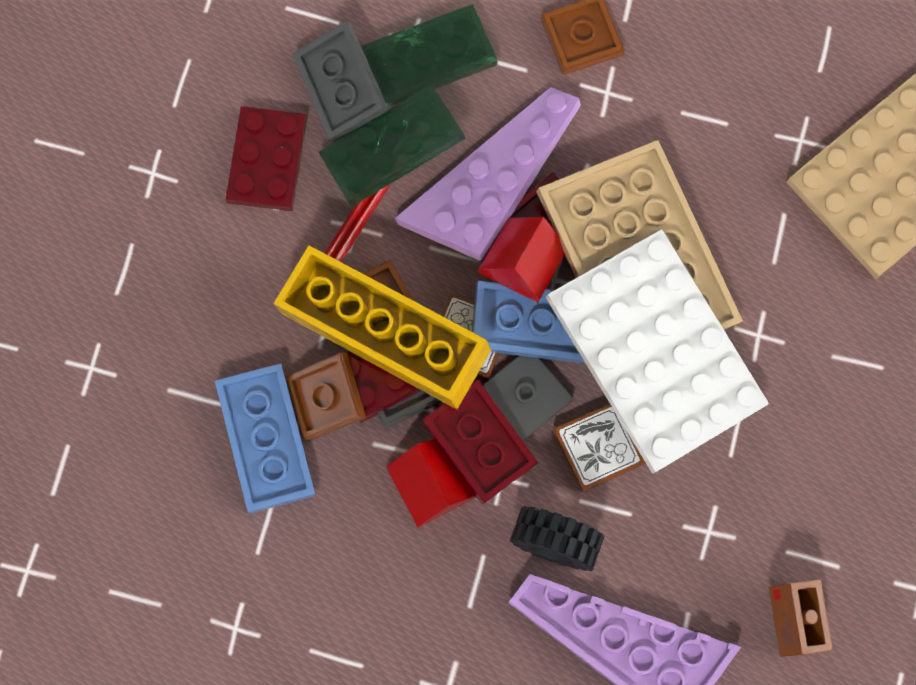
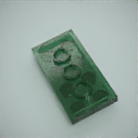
[361,4,498,107]
[319,84,466,207]

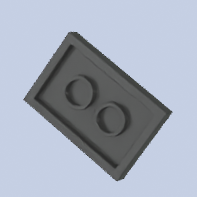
[293,22,389,142]

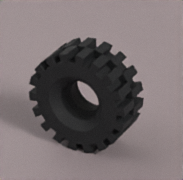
[510,506,604,571]

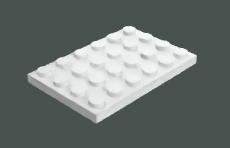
[546,229,769,474]

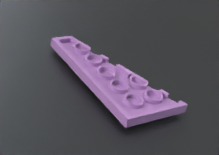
[395,87,581,262]
[508,574,741,685]

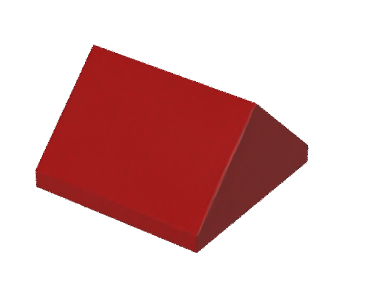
[478,217,565,303]
[386,439,476,528]

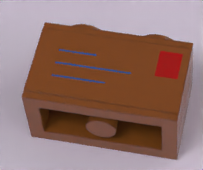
[769,579,833,657]

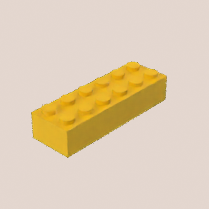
[273,245,491,409]

